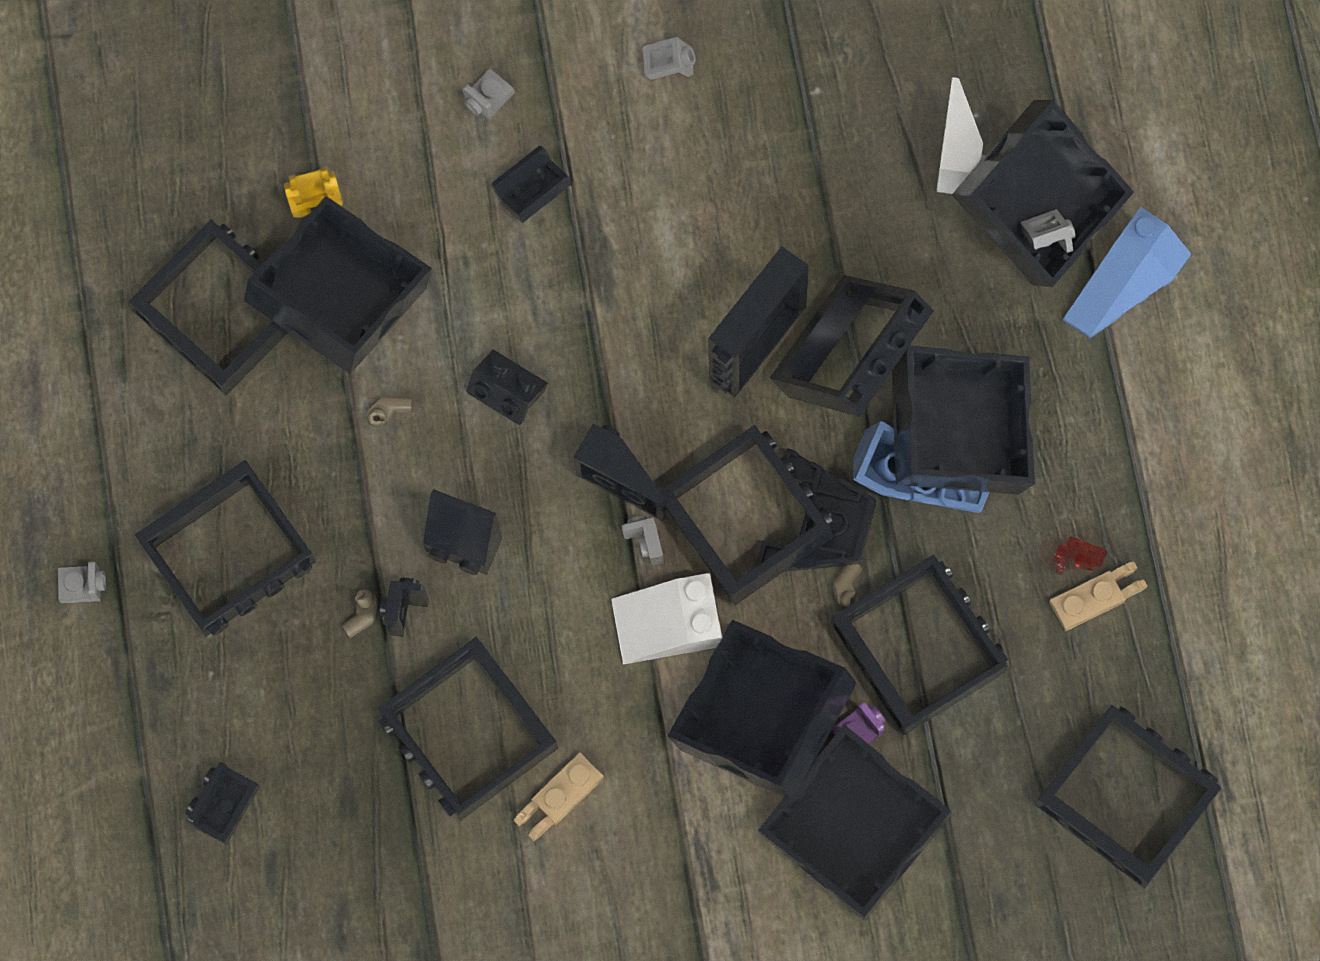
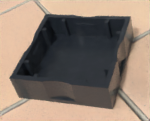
[952,100,1134,287]
[244,196,432,374]
[892,345,1035,495]
[667,620,857,801]
[758,724,952,921]

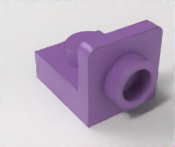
[831,702,885,744]

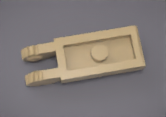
[1049,561,1148,631]
[514,753,604,841]

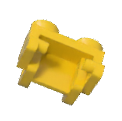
[284,166,343,218]

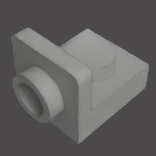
[643,37,695,80]
[463,69,514,120]
[1020,209,1075,253]
[622,516,664,566]
[58,561,106,603]

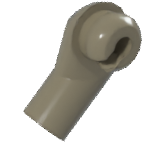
[367,396,413,426]
[832,564,863,609]
[341,589,378,639]

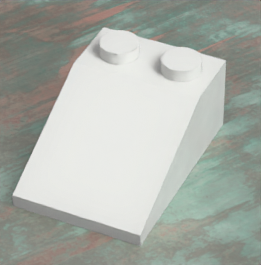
[936,78,986,194]
[611,573,722,665]

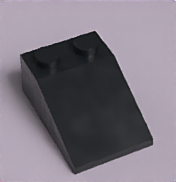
[573,424,666,521]
[423,489,502,575]

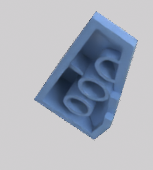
[1063,207,1191,338]
[853,421,990,513]

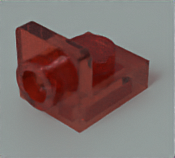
[1053,536,1107,575]

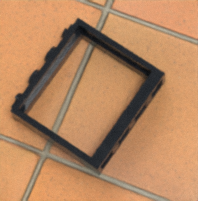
[128,220,289,395]
[708,246,809,397]
[770,275,934,417]
[659,425,834,605]
[135,460,316,637]
[831,554,1008,736]
[378,636,558,821]
[1035,705,1222,889]

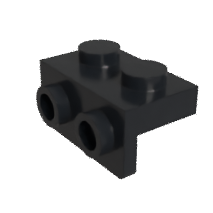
[491,145,572,223]
[466,349,548,425]
[380,577,429,637]
[186,762,260,845]

